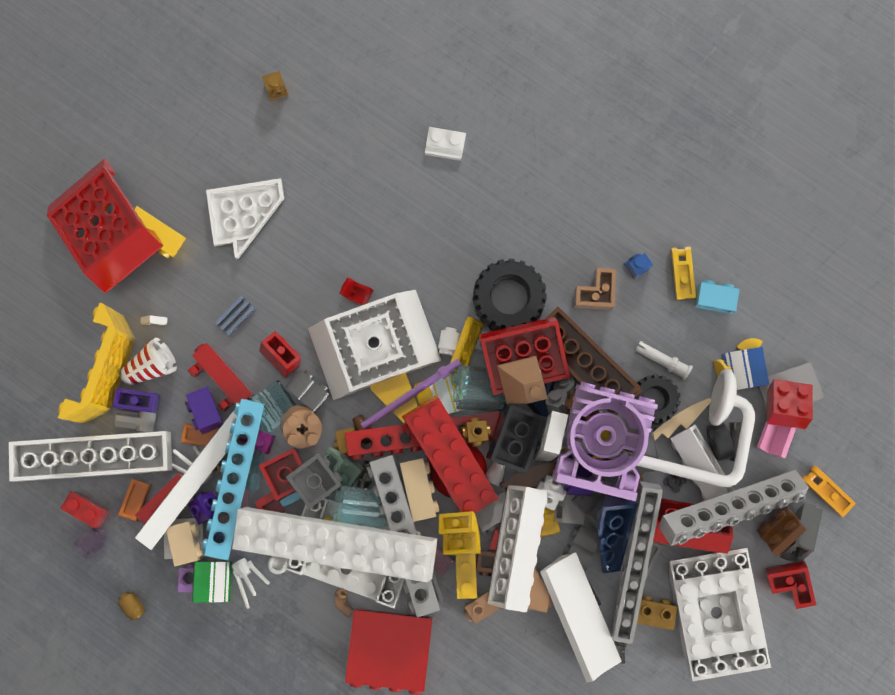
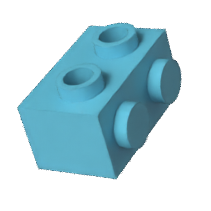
[694,280,740,314]

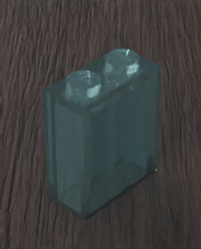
[452,366,506,411]
[332,486,388,530]

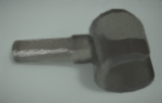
[614,641,627,664]

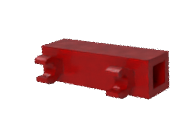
[187,343,255,412]

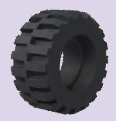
[473,258,547,331]

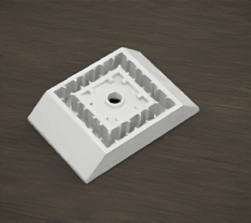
[308,290,442,400]
[669,548,771,681]

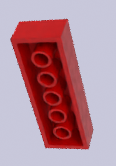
[402,396,499,513]

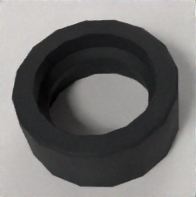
[707,422,735,461]

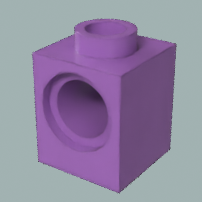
[178,563,193,592]

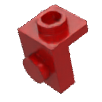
[339,277,374,306]

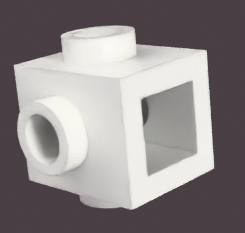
[537,475,566,511]

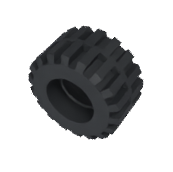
[635,374,681,424]

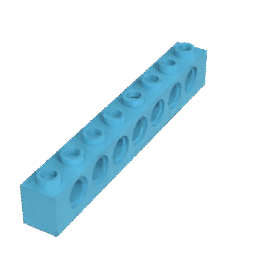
[202,399,265,560]

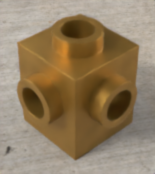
[461,418,491,447]

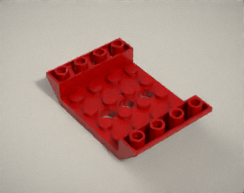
[47,158,164,293]

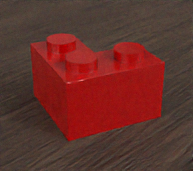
[765,560,816,609]

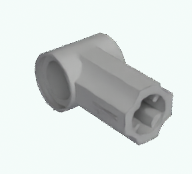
[115,410,156,432]

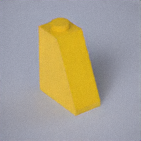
[370,373,418,424]

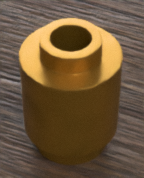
[117,591,146,622]

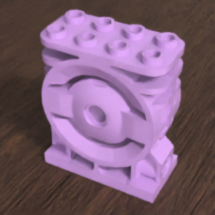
[552,382,658,501]

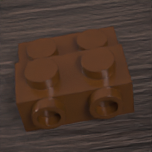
[757,506,806,557]

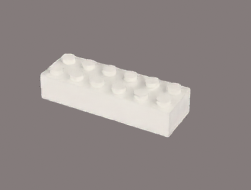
[487,485,547,612]

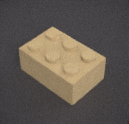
[400,458,440,522]

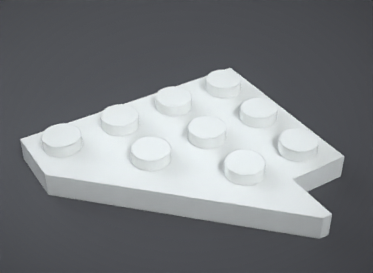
[206,178,284,259]

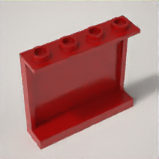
[345,608,433,695]

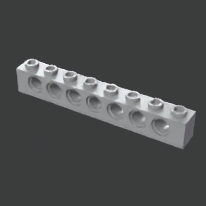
[367,455,440,618]
[659,470,809,546]
[610,481,663,644]

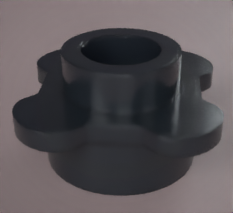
[663,474,687,493]

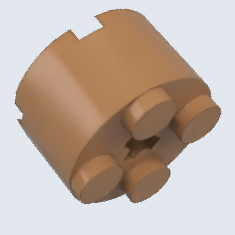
[280,405,322,449]

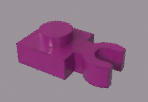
[239,430,276,454]

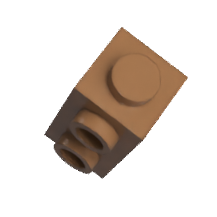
[464,589,500,624]

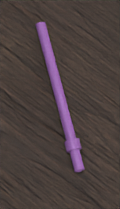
[361,358,462,430]

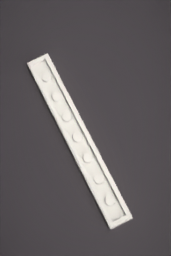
[135,411,249,550]

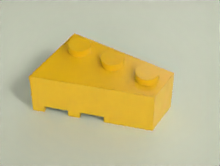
[135,206,186,259]

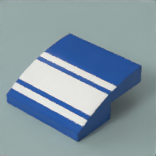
[721,347,770,390]

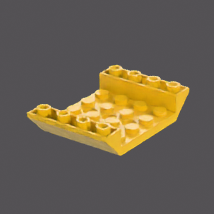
[58,302,136,424]

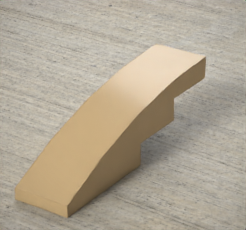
[653,398,712,441]

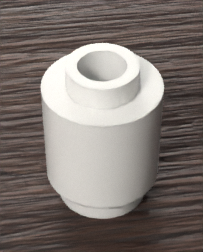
[438,327,460,356]

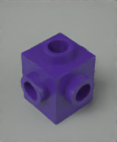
[188,491,222,525]

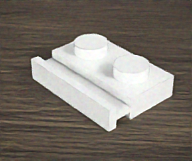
[424,127,466,161]

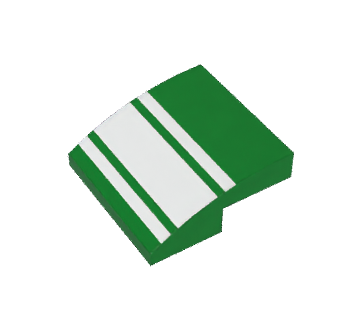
[192,561,232,603]

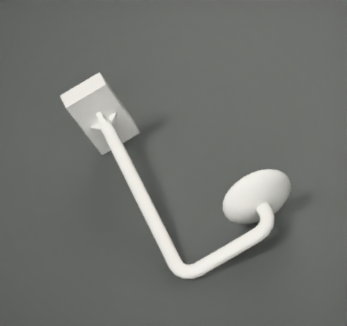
[534,369,755,487]

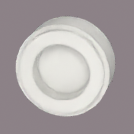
[268,556,286,574]

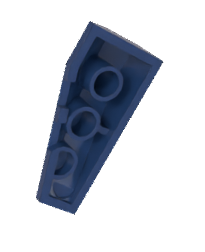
[597,494,637,573]

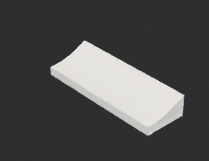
[540,552,622,682]

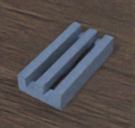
[215,295,256,336]

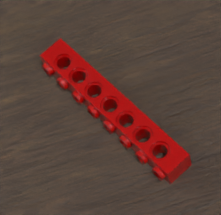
[344,411,500,460]

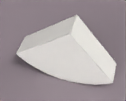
[141,315,167,326]

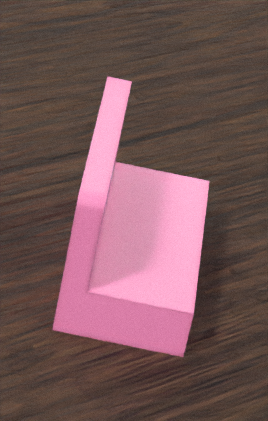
[757,421,796,458]

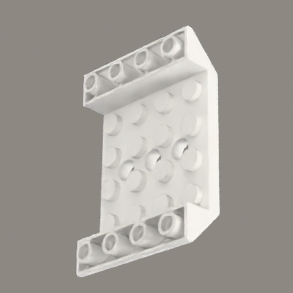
[282,498,421,608]

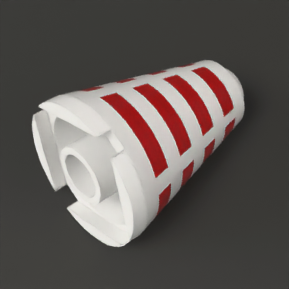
[120,338,177,385]

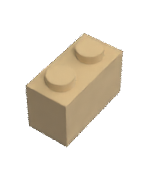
[166,521,203,567]

